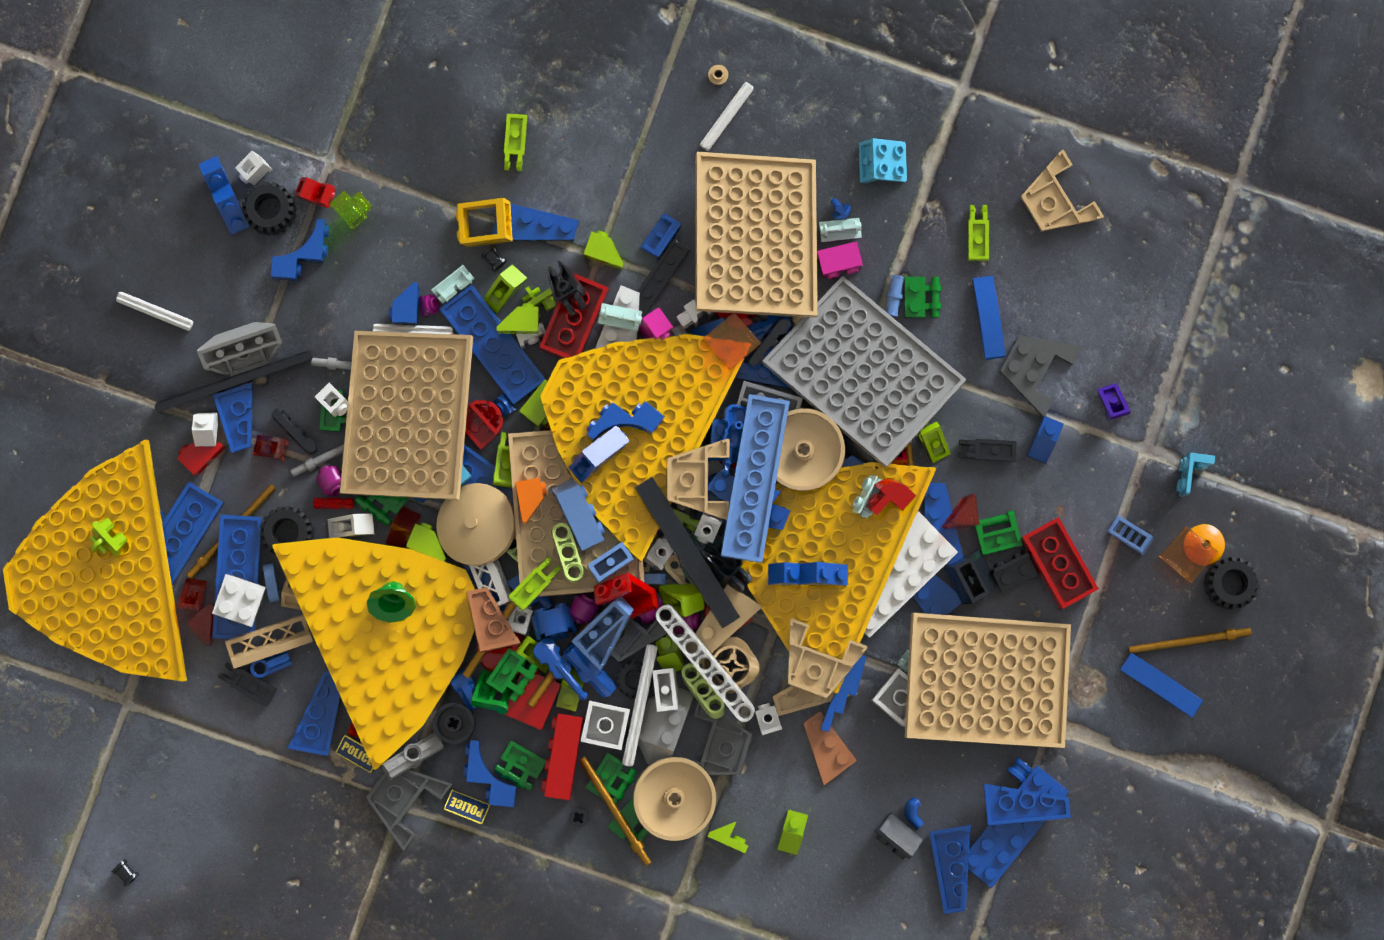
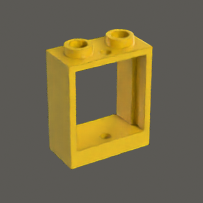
[456,198,513,247]

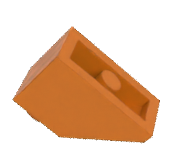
[515,478,547,525]

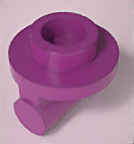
[419,294,439,317]

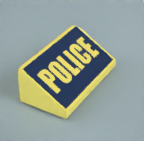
[335,735,373,773]
[444,790,490,824]

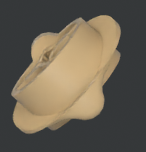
[701,637,760,694]

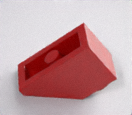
[177,443,226,477]

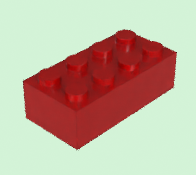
[539,274,609,359]
[1021,517,1099,610]
[541,714,584,800]

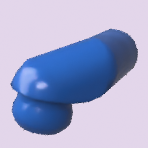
[904,798,924,830]

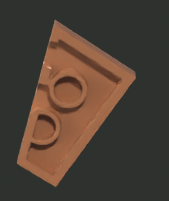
[466,587,521,653]
[803,711,857,785]

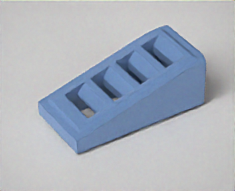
[1107,515,1154,556]

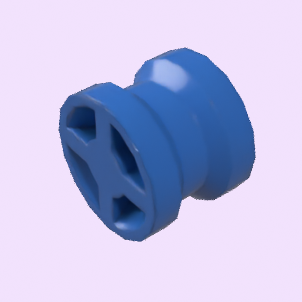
[1007,757,1033,783]

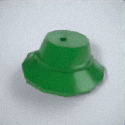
[367,581,416,623]

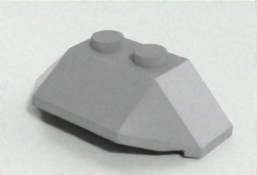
[197,322,282,377]
[638,687,694,765]

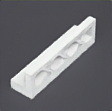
[469,559,512,607]

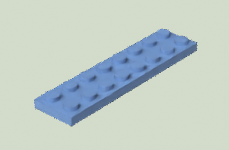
[721,394,790,563]

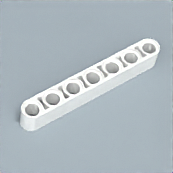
[656,605,755,722]

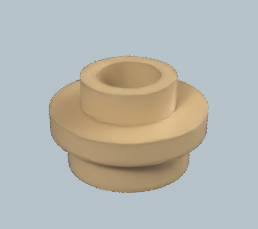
[708,65,728,85]

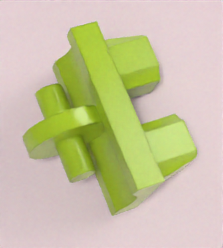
[521,286,556,318]
[90,518,127,557]

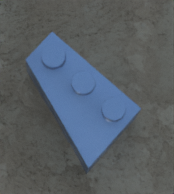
[551,479,605,551]
[572,596,634,671]

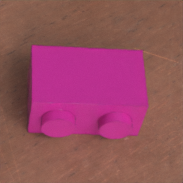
[817,241,863,279]
[638,307,673,340]

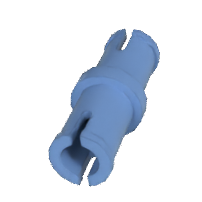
[886,275,904,317]

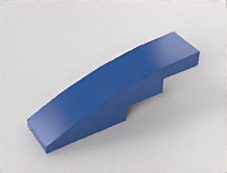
[972,276,1006,360]
[1120,653,1204,718]
[820,655,867,732]

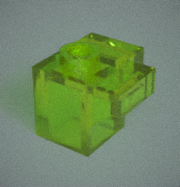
[329,190,373,230]

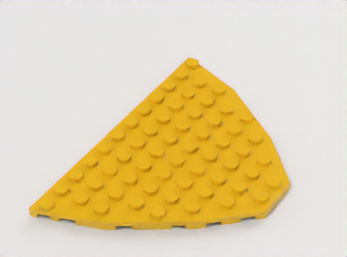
[540,334,751,562]
[3,440,187,682]
[741,462,936,694]
[272,538,475,770]

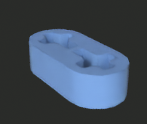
[263,563,280,603]
[644,574,666,585]

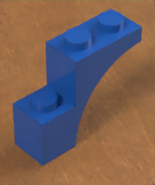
[199,156,250,235]
[271,219,330,281]
[586,401,665,442]
[768,562,848,586]
[463,740,517,807]

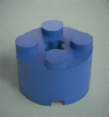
[531,603,577,643]

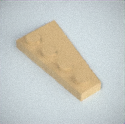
[687,585,762,664]
[772,686,858,716]

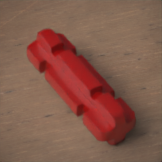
[313,498,354,509]

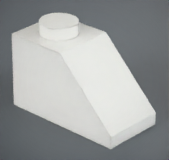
[192,413,219,447]
[327,514,374,538]
[653,668,678,712]

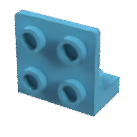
[859,138,907,183]
[1176,453,1215,497]

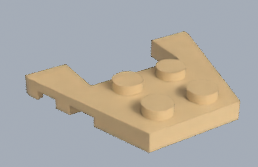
[1020,150,1104,232]
[667,439,730,520]
[788,618,868,699]

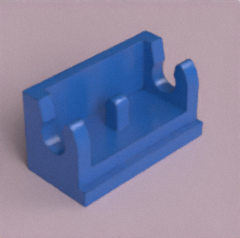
[640,213,681,260]

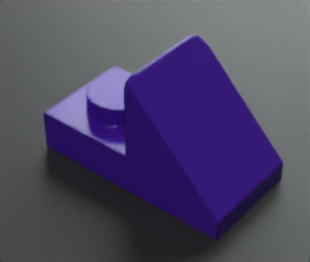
[1097,383,1131,420]

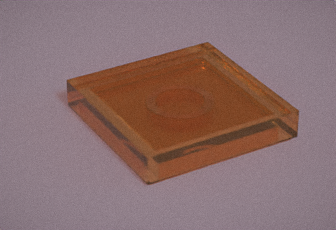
[703,313,761,370]
[1159,525,1218,583]

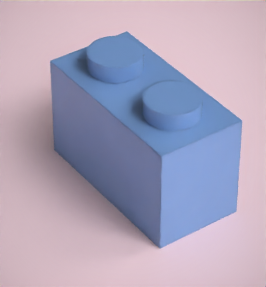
[587,542,634,584]

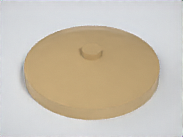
[776,409,845,491]
[436,483,516,566]
[633,757,716,841]

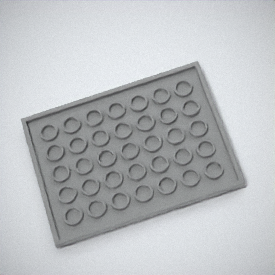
[762,276,967,468]

